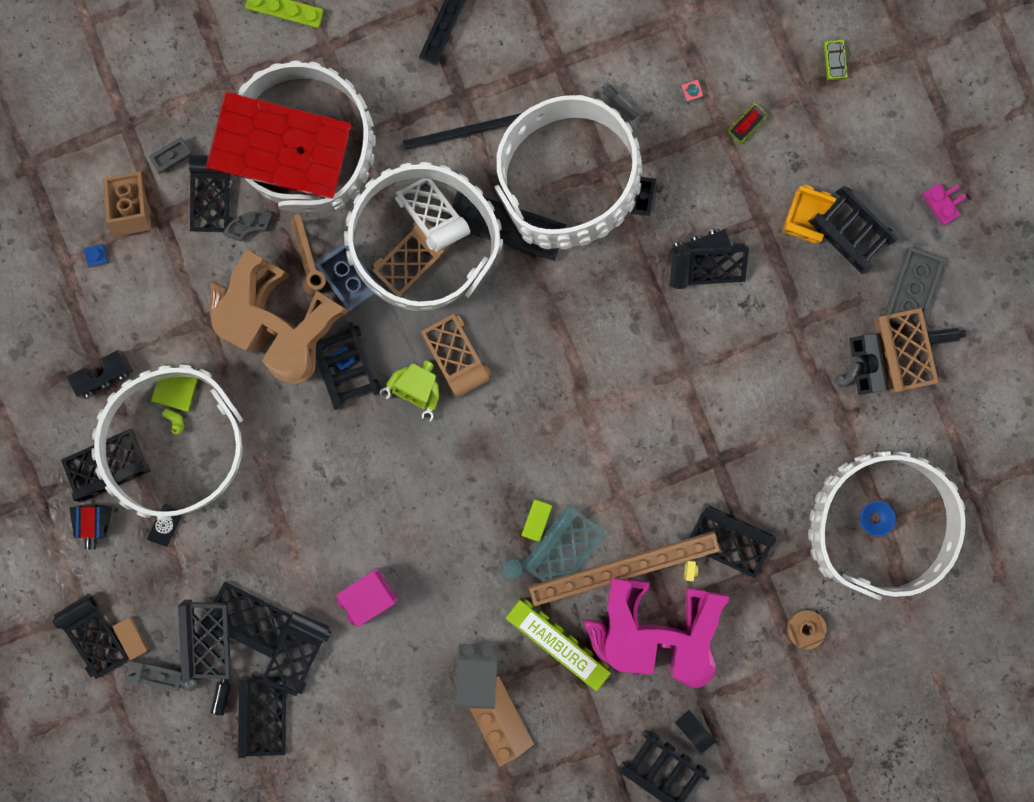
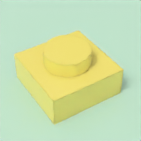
[684,560,698,581]

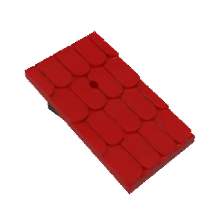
[206,92,351,199]

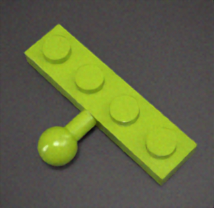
[245,0,324,29]

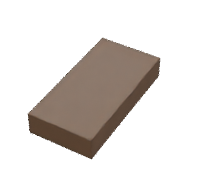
[112,617,149,660]

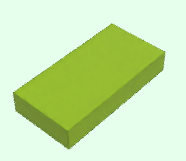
[521,499,552,542]

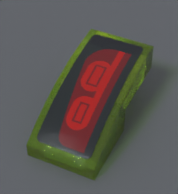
[727,102,769,144]

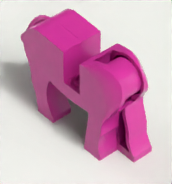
[584,577,729,688]

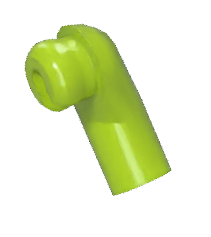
[162,408,185,435]

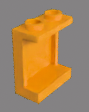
[782,185,836,244]

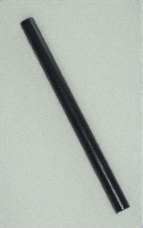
[403,113,522,150]

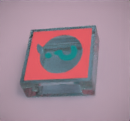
[680,79,704,104]

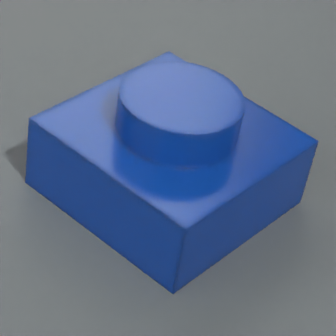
[84,244,109,268]

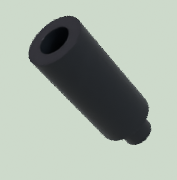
[927,328,966,345]
[210,679,231,716]

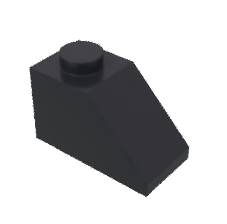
[631,177,658,216]

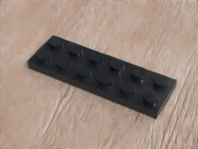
[448,191,567,262]

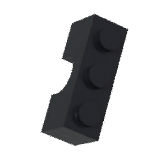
[849,334,888,395]
[66,350,134,399]

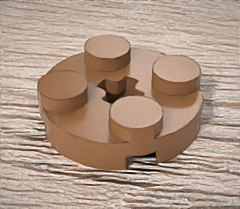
[787,610,827,649]

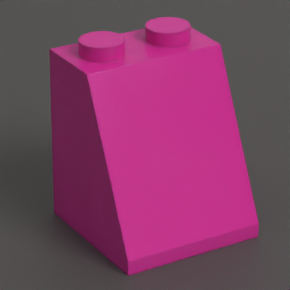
[336,568,398,627]

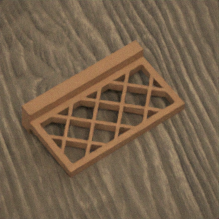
[874,308,939,393]

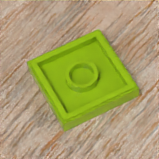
[151,365,199,412]

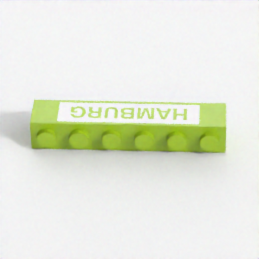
[505,598,611,692]

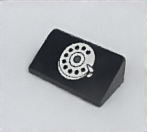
[147,504,182,547]

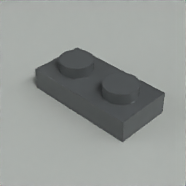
[149,137,193,174]

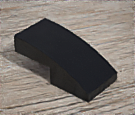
[675,710,716,754]

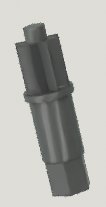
[601,84,640,121]

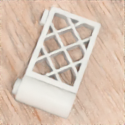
[395,178,470,252]

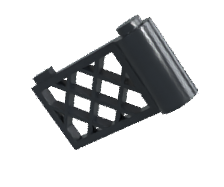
[189,155,233,233]
[670,243,749,289]
[53,594,129,679]
[261,611,331,696]

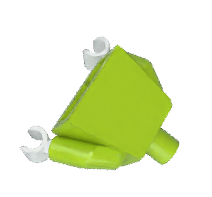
[379,360,439,421]

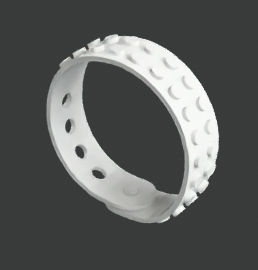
[238,61,376,213]
[494,95,642,249]
[344,162,503,311]
[92,365,244,520]
[808,451,965,601]

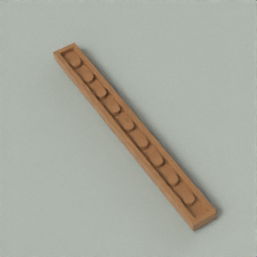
[528,531,720,606]

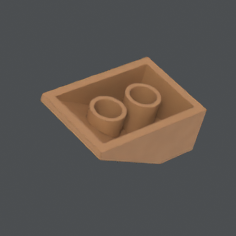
[103,171,151,237]

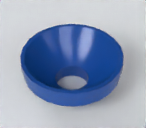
[859,501,896,536]

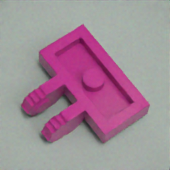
[922,183,967,226]

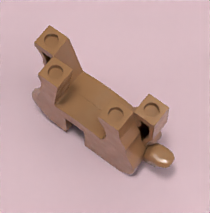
[209,249,349,384]

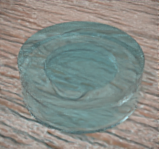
[503,559,523,579]

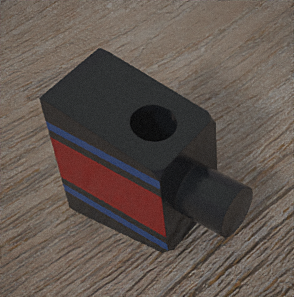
[70,506,112,550]

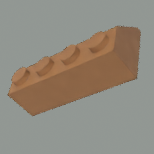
[469,675,534,767]

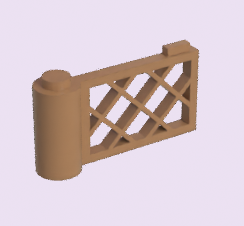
[291,214,326,295]
[372,219,453,297]
[421,314,492,398]

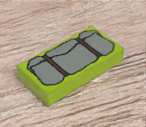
[823,40,848,81]

